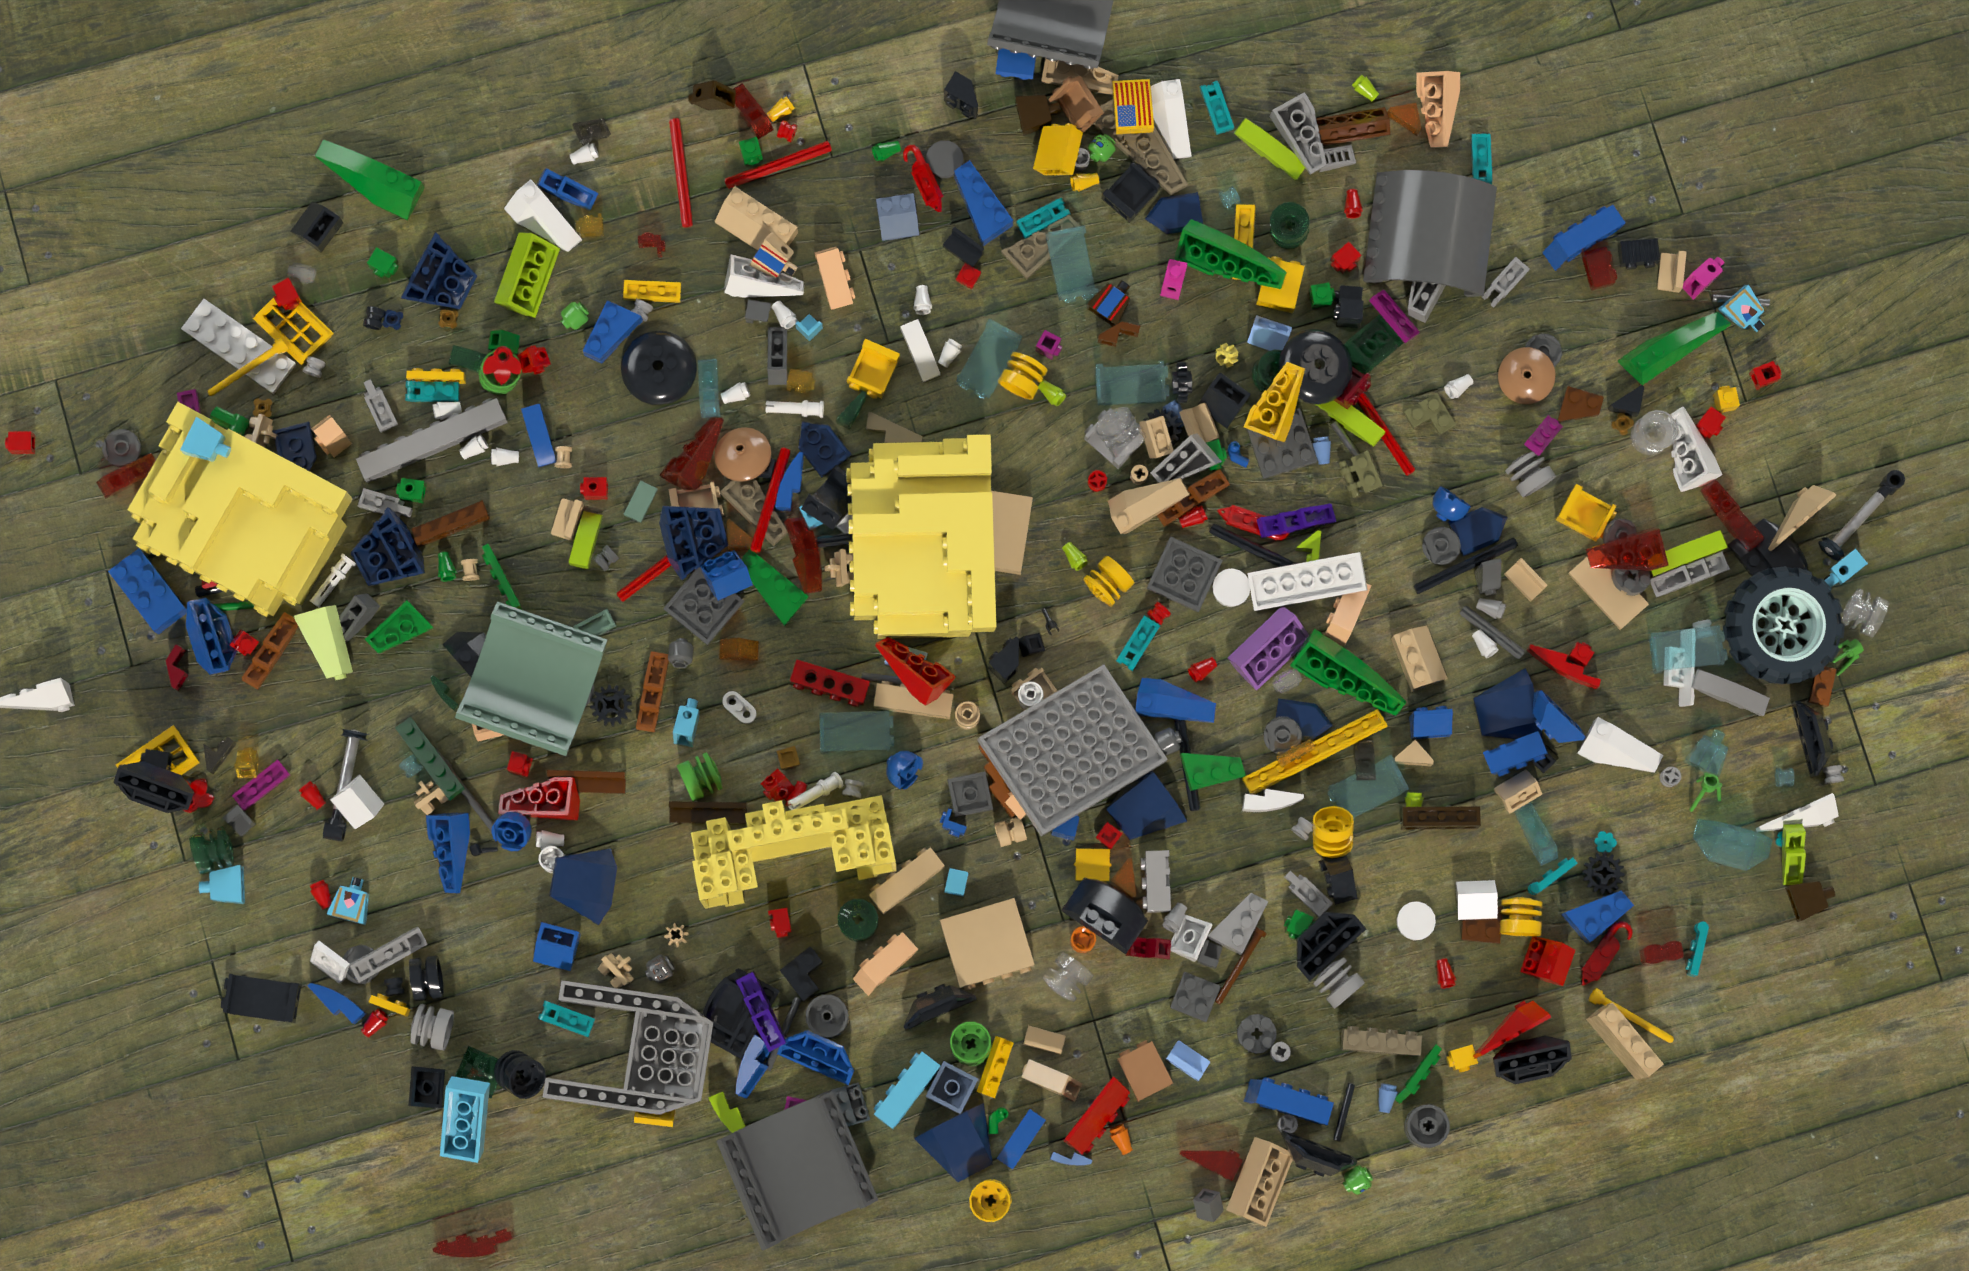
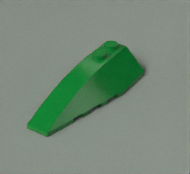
[315,139,425,221]
[1174,219,1287,289]
[1618,312,1731,385]
[1290,629,1406,716]

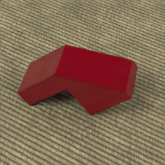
[166,645,189,691]
[1125,937,1171,960]

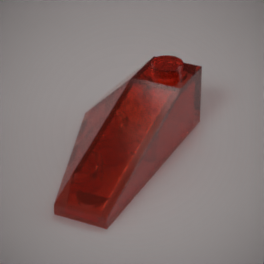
[659,417,724,490]
[1585,527,1669,571]

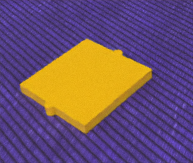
[1074,848,1112,881]

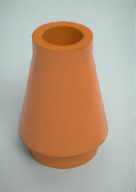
[1109,1124,1133,1155]

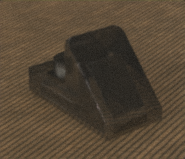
[572,118,611,146]
[203,737,237,775]

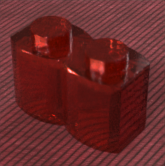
[1581,247,1617,291]
[1639,941,1684,966]

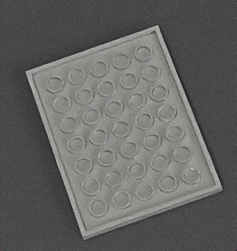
[977,665,1168,836]

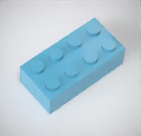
[874,1052,941,1129]
[440,1076,490,1163]

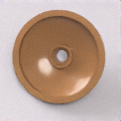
[1498,347,1555,404]
[714,428,771,481]

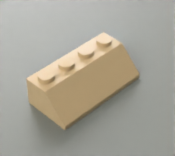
[715,187,798,251]
[1226,1137,1292,1227]

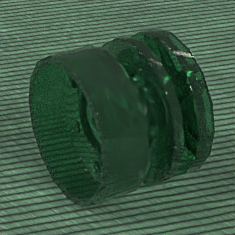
[1270,202,1309,249]
[1251,349,1282,392]
[189,826,234,875]
[838,899,879,942]

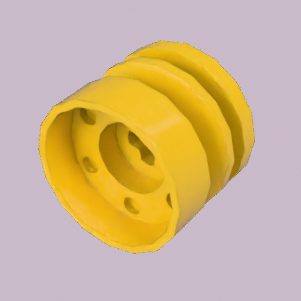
[998,352,1047,400]
[1083,555,1135,607]
[1313,806,1354,858]
[1500,897,1542,936]
[969,1179,1012,1222]

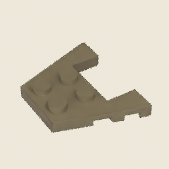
[866,412,923,443]

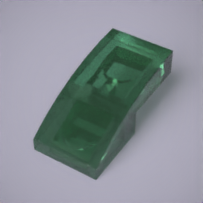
[448,345,487,373]
[430,675,460,712]

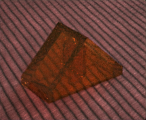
[1387,103,1422,136]
[727,519,753,551]
[719,638,759,661]
[1110,858,1137,899]

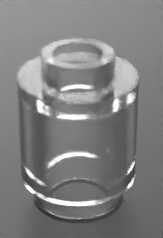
[287,262,317,284]
[1272,668,1302,694]

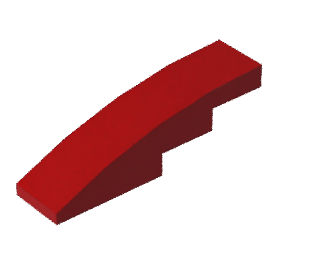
[1527,644,1601,689]

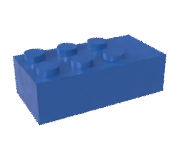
[108,548,187,635]

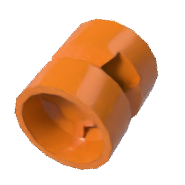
[1070,926,1096,953]

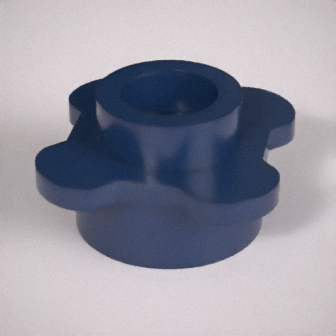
[382,309,404,330]

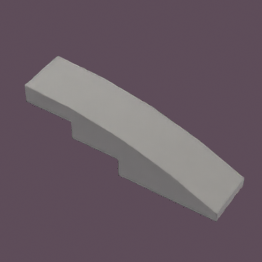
[1651,552,1730,597]
[1691,669,1770,716]

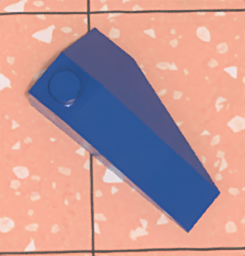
[1136,678,1216,723]
[426,813,470,893]

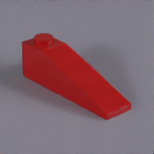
[875,637,956,706]
[498,777,580,820]
[1473,1000,1551,1059]

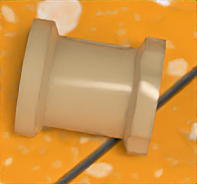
[555,446,572,468]
[1130,465,1148,485]
[461,559,480,581]

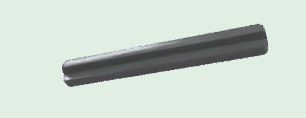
[1460,606,1525,659]

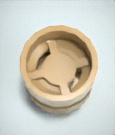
[955,701,980,730]
[994,817,1027,847]

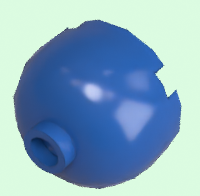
[1432,486,1471,521]
[886,750,923,790]
[491,812,532,851]

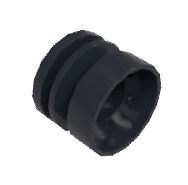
[494,1050,546,1099]

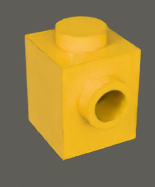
[1713,386,1740,413]
[1446,1044,1478,1073]

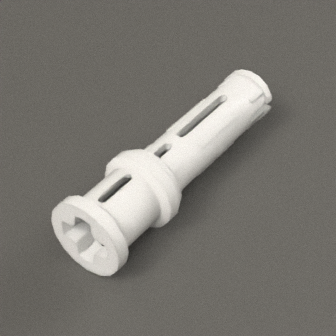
[766,400,824,418]
[310,553,356,608]
[788,772,843,810]

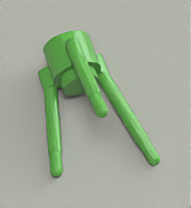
[1833,639,1864,676]
[1689,772,1722,812]

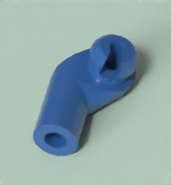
[1228,441,1250,468]

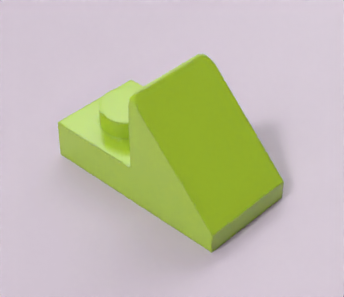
[1295,530,1321,562]

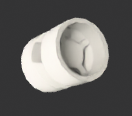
[1018,682,1043,710]
[539,846,565,873]

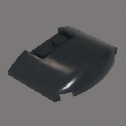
[1727,518,1809,606]
[1061,878,1148,954]
[702,968,780,1060]

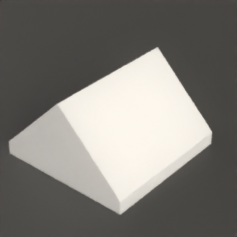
[330,775,384,829]
[1456,880,1497,920]
[1171,915,1212,962]

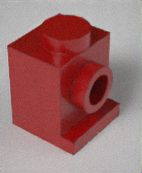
[1749,361,1781,390]
[229,629,259,656]
[1567,642,1594,667]
[507,751,533,777]
[768,908,792,938]

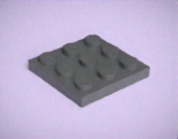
[1246,408,1318,479]
[1147,536,1223,613]
[663,567,745,646]

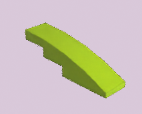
[1234,118,1305,180]
[1315,400,1385,447]
[1647,530,1728,577]

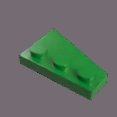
[1180,753,1246,791]

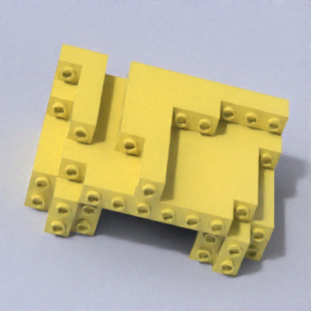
[127,402,352,617]
[846,435,996,639]
[691,795,897,909]

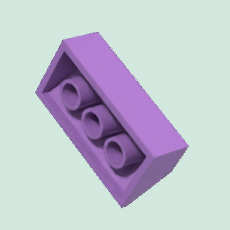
[1228,606,1309,691]

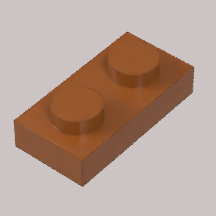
[1808,666,1836,707]

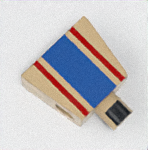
[749,231,798,278]

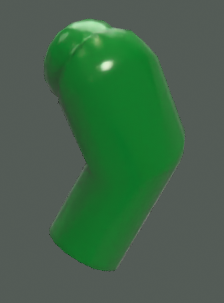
[989,1107,1009,1134]

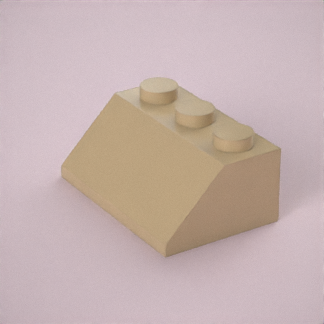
[1391,625,1447,692]

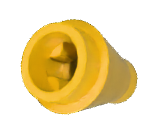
[766,96,795,122]
[1070,173,1099,192]

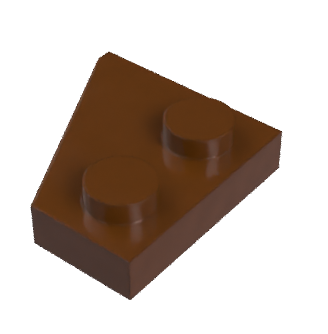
[1557,386,1604,422]
[1461,906,1503,944]

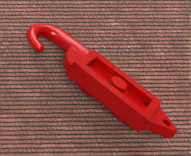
[903,145,944,212]
[1217,505,1289,540]
[1581,921,1633,986]

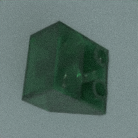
[455,1046,498,1099]

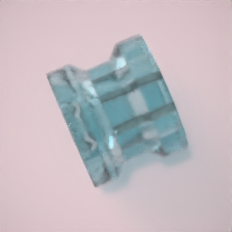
[1219,186,1241,210]
[399,755,423,778]
[1775,768,1794,787]

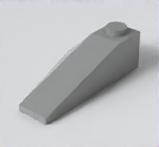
[1270,92,1327,175]

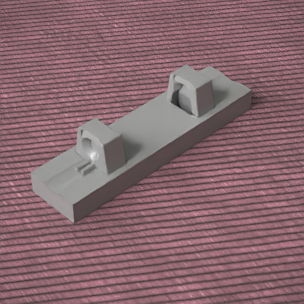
[349,927,427,982]

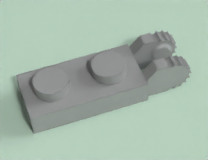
[1482,257,1530,308]

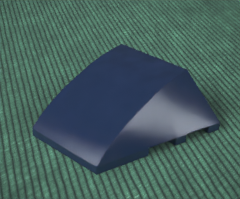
[400,232,477,309]
[659,506,728,580]
[351,507,425,586]
[1473,668,1542,739]
[1106,770,1187,840]
[549,848,617,925]
[914,1103,993,1182]

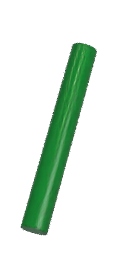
[213,601,254,611]

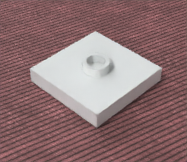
[310,941,350,984]

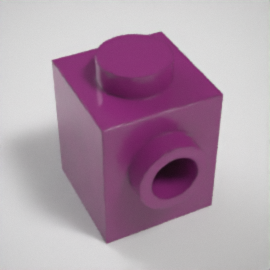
[1035,330,1063,360]

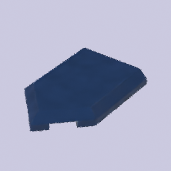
[1145,192,1203,235]
[273,421,317,471]
[798,422,852,478]
[1448,507,1508,556]
[1276,698,1333,742]

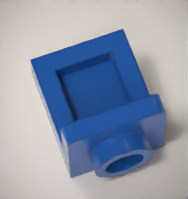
[940,808,967,837]

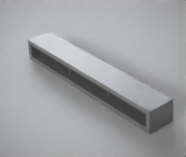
[356,398,508,483]

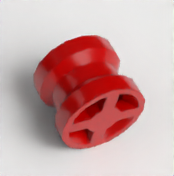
[777,120,798,143]
[1088,470,1107,492]
[1147,602,1171,625]

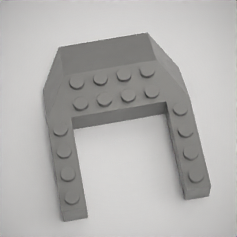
[543,980,713,1115]

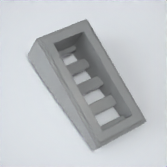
[1319,145,1356,172]

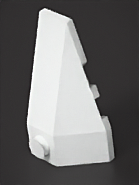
[1151,79,1191,159]
[504,179,582,252]
[725,254,804,297]
[1668,407,1722,492]
[0,678,75,712]
[1577,717,1663,773]
[1756,793,1839,832]

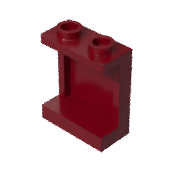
[1318,365,1371,409]

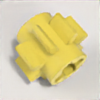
[1215,343,1239,368]

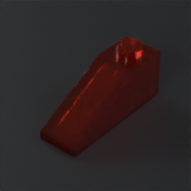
[733,83,774,139]
[96,453,156,499]
[1179,1149,1243,1181]

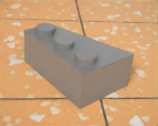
[1150,433,1222,483]

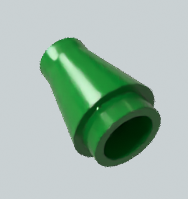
[872,141,901,162]
[438,552,457,582]

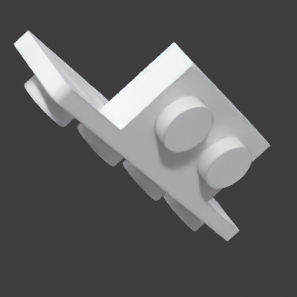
[1664,629,1696,707]

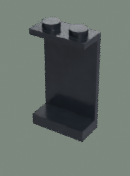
[801,465,852,530]
[221,974,302,1023]

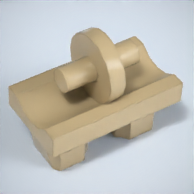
[245,414,277,448]
[824,549,854,587]
[414,781,449,815]
[598,953,634,989]

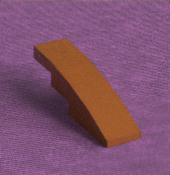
[1157,469,1230,527]
[242,612,299,690]
[636,651,669,733]
[978,745,1015,818]

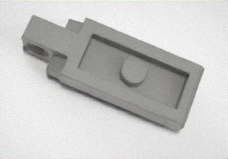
[364,379,398,432]
[358,488,413,518]
[1284,871,1333,917]

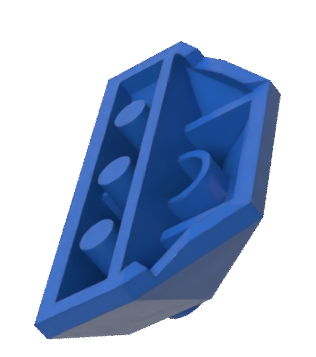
[186,598,237,675]
[1533,690,1586,743]
[777,1030,854,1085]

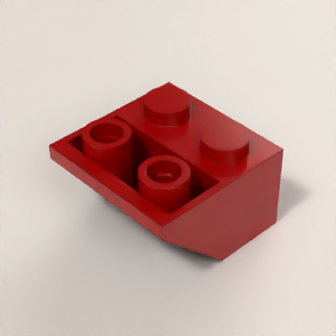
[1520,936,1576,986]

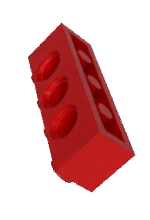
[790,659,870,707]

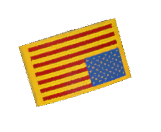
[1112,79,1154,134]

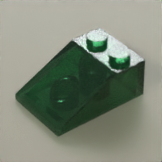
[1344,314,1404,375]

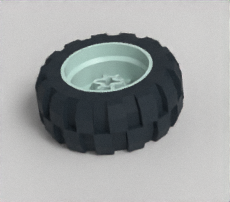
[1723,566,1845,684]

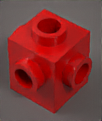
[517,345,551,374]
[760,768,795,801]

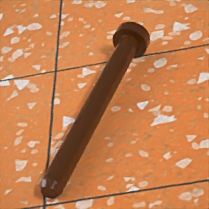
[1215,927,1267,1005]

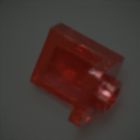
[638,233,666,258]

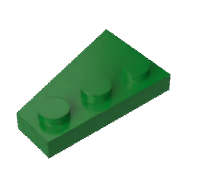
[365,600,434,654]
[1395,1044,1442,1104]

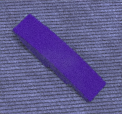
[1257,504,1336,538]
[736,971,787,1052]

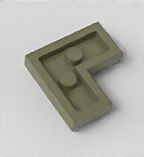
[1404,393,1456,436]

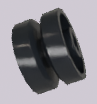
[409,955,444,1002]

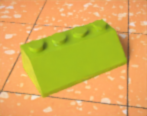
[494,233,560,318]

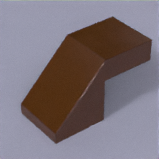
[1097,321,1140,347]

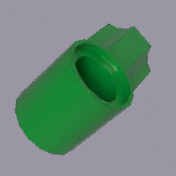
[210,406,250,436]

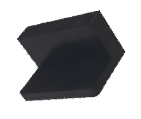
[943,227,984,267]

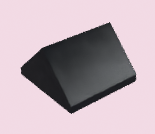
[408,1066,445,1109]

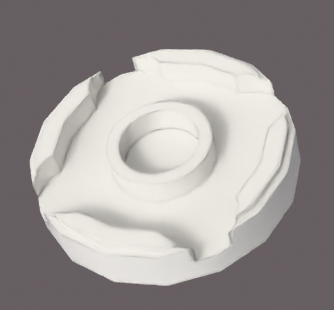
[1212,569,1250,607]
[1396,902,1436,940]

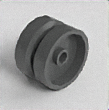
[806,995,849,1039]
[1404,1105,1450,1148]

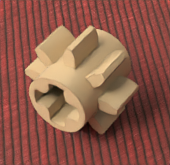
[664,923,689,948]

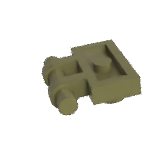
[1339,451,1384,498]

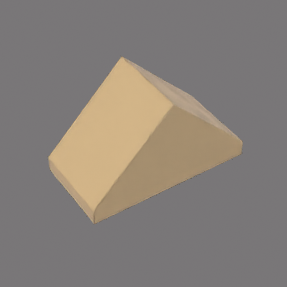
[1393,740,1434,766]

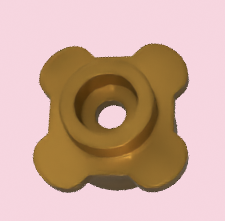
[438,309,459,329]
[253,398,273,418]
[1611,413,1634,435]

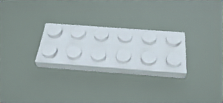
[181,299,296,394]
[1248,552,1367,611]

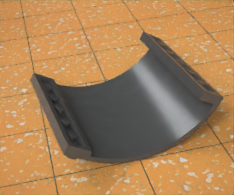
[987,0,1113,69]
[1363,170,1497,297]
[716,1091,878,1251]

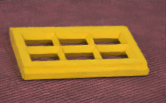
[253,295,334,366]
[116,725,200,776]

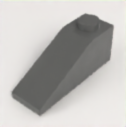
[767,327,788,385]
[1474,558,1502,596]
[339,594,380,643]

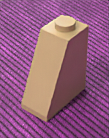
[1022,1059,1082,1102]

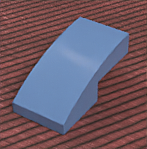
[1050,1152,1093,1166]

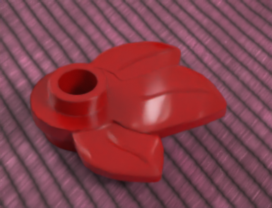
[483,346,521,385]
[183,778,214,813]

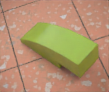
[569,511,603,569]
[1782,823,1806,885]
[708,1092,746,1133]

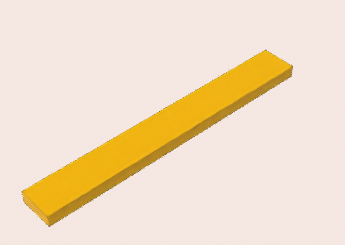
[1242,709,1387,795]

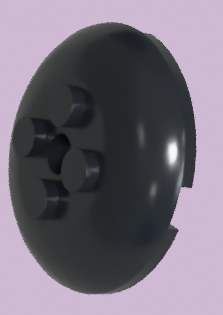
[1279,329,1352,404]
[621,331,697,405]

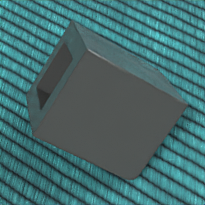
[745,300,771,324]
[223,805,256,836]
[1197,940,1222,969]
[1193,1188,1224,1222]

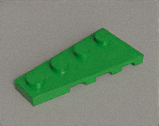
[482,544,523,610]
[741,549,809,627]

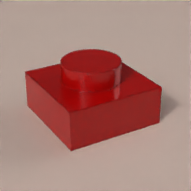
[956,263,982,289]
[1096,822,1123,849]

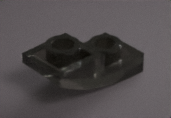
[1354,741,1376,781]

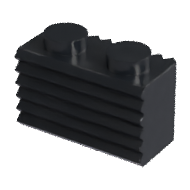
[1618,238,1660,270]

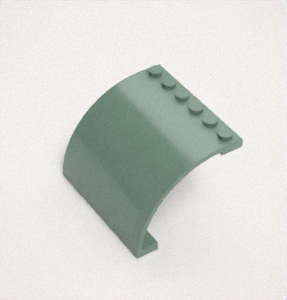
[455,602,607,756]

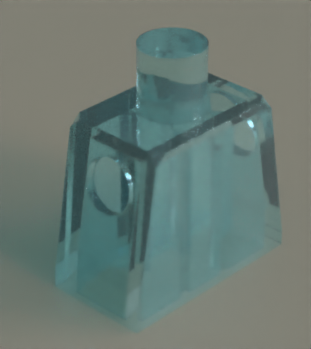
[1683,729,1728,777]

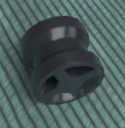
[384,978,405,996]

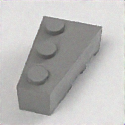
[1408,281,1446,323]
[1140,850,1171,913]
[1207,893,1268,955]

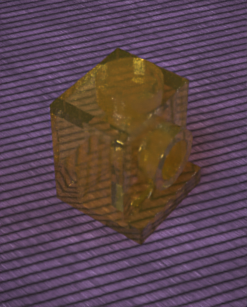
[576,213,604,238]
[787,369,816,393]
[235,747,259,778]

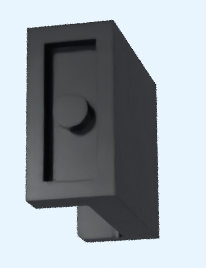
[1101,162,1160,223]

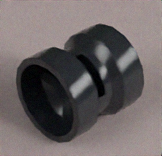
[363,306,386,330]

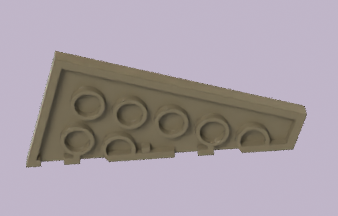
[1092,99,1188,195]

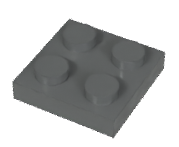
[947,772,993,818]
[1170,972,1220,1022]

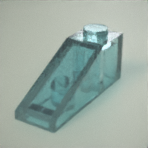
[698,359,720,418]
[1514,803,1558,866]

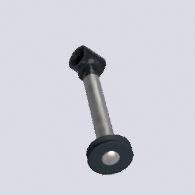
[1818,470,1905,561]
[323,729,369,842]

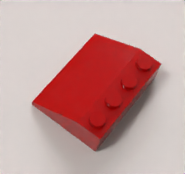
[1063,1076,1131,1155]

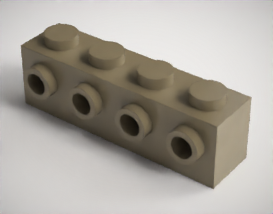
[1340,1026,1422,1057]

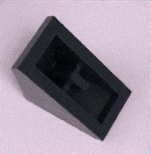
[1608,385,1644,417]

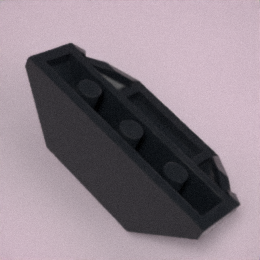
[442,632,486,678]
[1791,701,1833,778]
[113,761,194,813]
[1297,912,1366,981]
[904,984,977,1031]
[1493,1035,1572,1084]
[1281,1130,1357,1177]

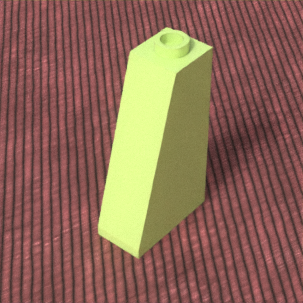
[294,605,353,680]

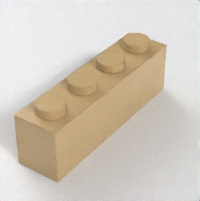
[874,681,953,719]
[869,847,945,914]

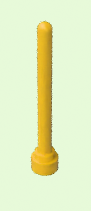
[208,337,289,396]
[1588,988,1674,1043]

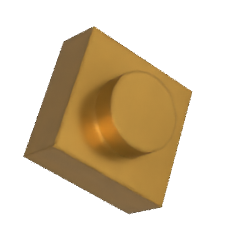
[777,746,800,770]

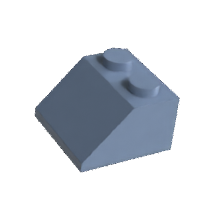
[876,193,919,241]
[926,1061,978,1114]

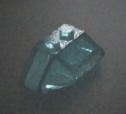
[1693,819,1773,871]

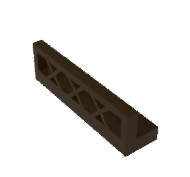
[669,801,748,824]
[1401,806,1481,830]

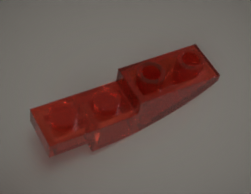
[1700,479,1765,551]
[784,517,822,594]
[432,1229,515,1258]

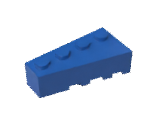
[954,160,1013,247]
[1542,205,1626,271]
[1244,1077,1334,1125]

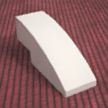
[900,319,941,382]
[1242,789,1304,812]

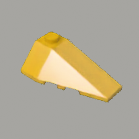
[1244,362,1305,442]

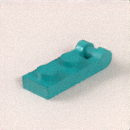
[1199,81,1234,135]
[1471,134,1492,185]
[1016,198,1071,239]
[405,381,460,402]
[1116,616,1161,671]
[1527,858,1578,895]
[1685,921,1709,977]
[538,1000,596,1037]

